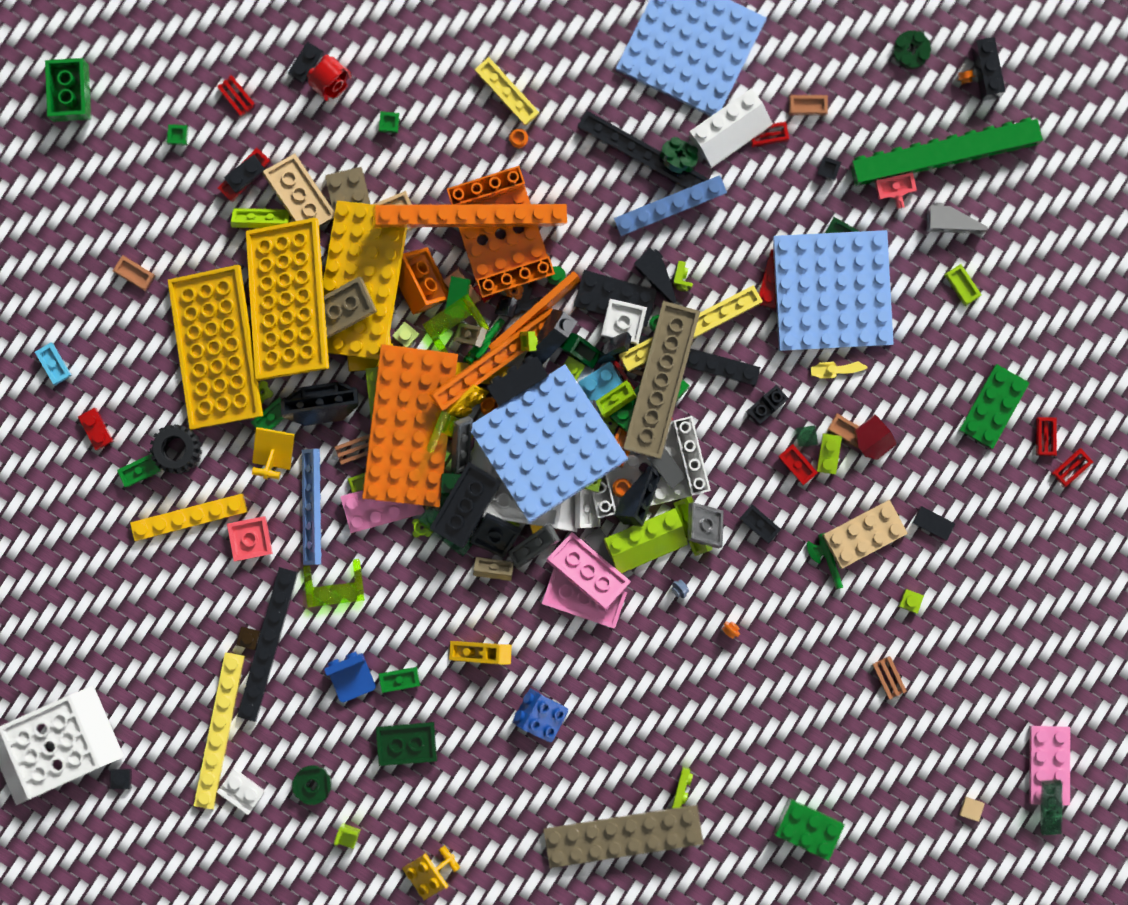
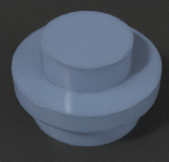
[672,580,689,598]

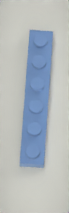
[614,175,727,236]
[302,449,322,565]

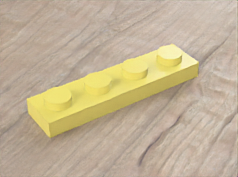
[475,57,539,126]

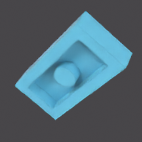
[35,342,72,385]

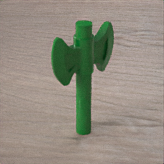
[463,318,505,365]
[807,533,843,590]

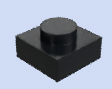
[817,156,841,181]
[495,296,518,318]
[110,769,132,789]

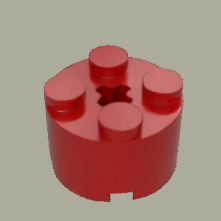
[307,54,352,101]

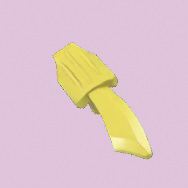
[810,361,867,379]

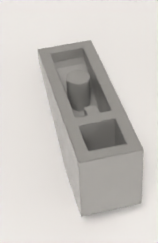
[927,203,988,234]

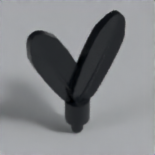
[512,282,543,318]

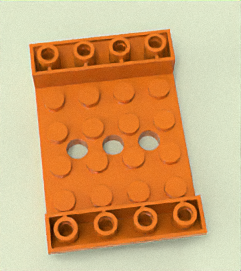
[446,166,555,298]

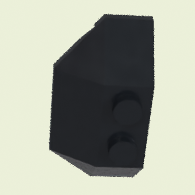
[281,382,359,426]

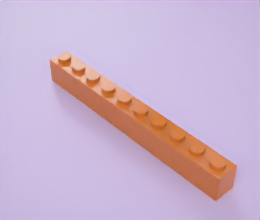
[372,204,567,228]

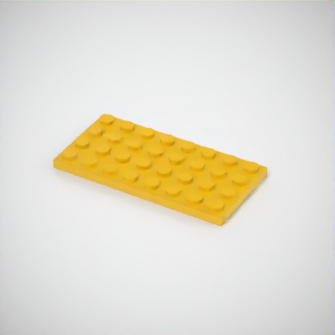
[323,201,407,360]
[246,218,329,381]
[168,265,263,430]

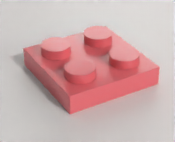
[227,516,273,562]

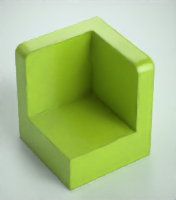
[334,823,361,849]

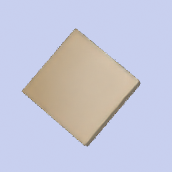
[959,796,985,822]

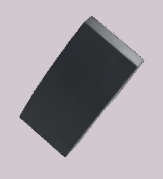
[598,332,632,364]
[746,385,789,426]

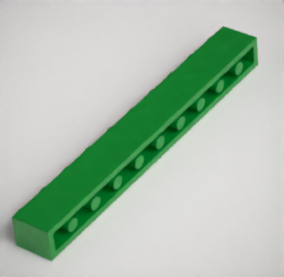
[850,117,1043,187]

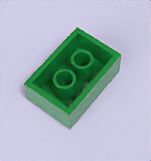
[45,58,91,122]
[773,797,845,861]

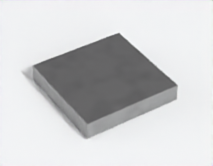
[688,502,724,549]

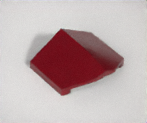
[855,414,897,460]

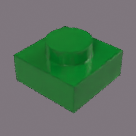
[379,111,400,133]
[167,124,189,146]

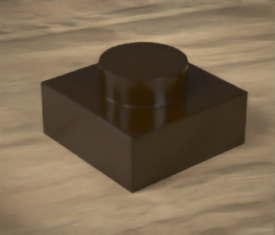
[236,626,261,650]

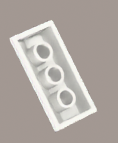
[689,88,773,168]

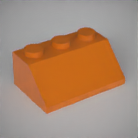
[398,247,449,315]

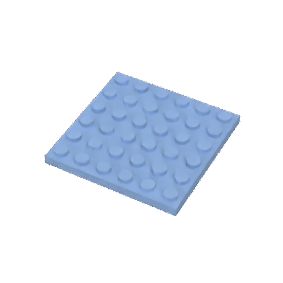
[616,0,767,116]
[773,230,893,351]
[471,365,628,523]

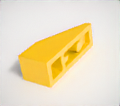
[449,641,512,664]

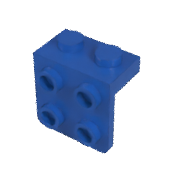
[324,651,376,703]
[512,688,568,742]

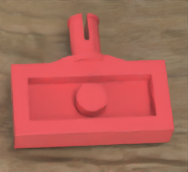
[875,172,917,209]

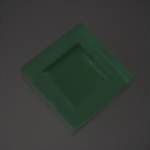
[795,425,818,447]

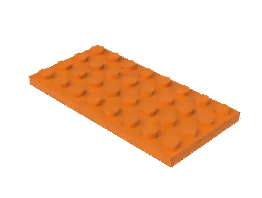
[362,344,458,507]

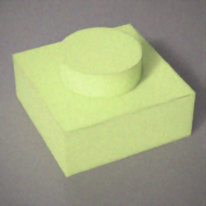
[392,322,420,348]

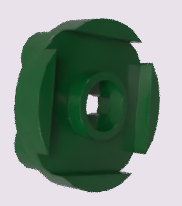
[892,30,931,69]
[660,137,698,173]
[292,765,332,805]

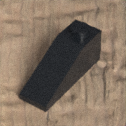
[633,248,677,304]
[524,309,578,364]
[615,466,661,526]

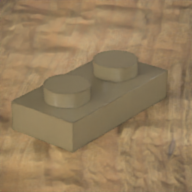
[453,323,487,348]
[473,557,514,581]

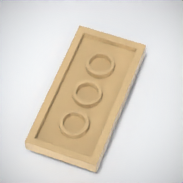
[262,154,335,227]
[822,500,908,569]

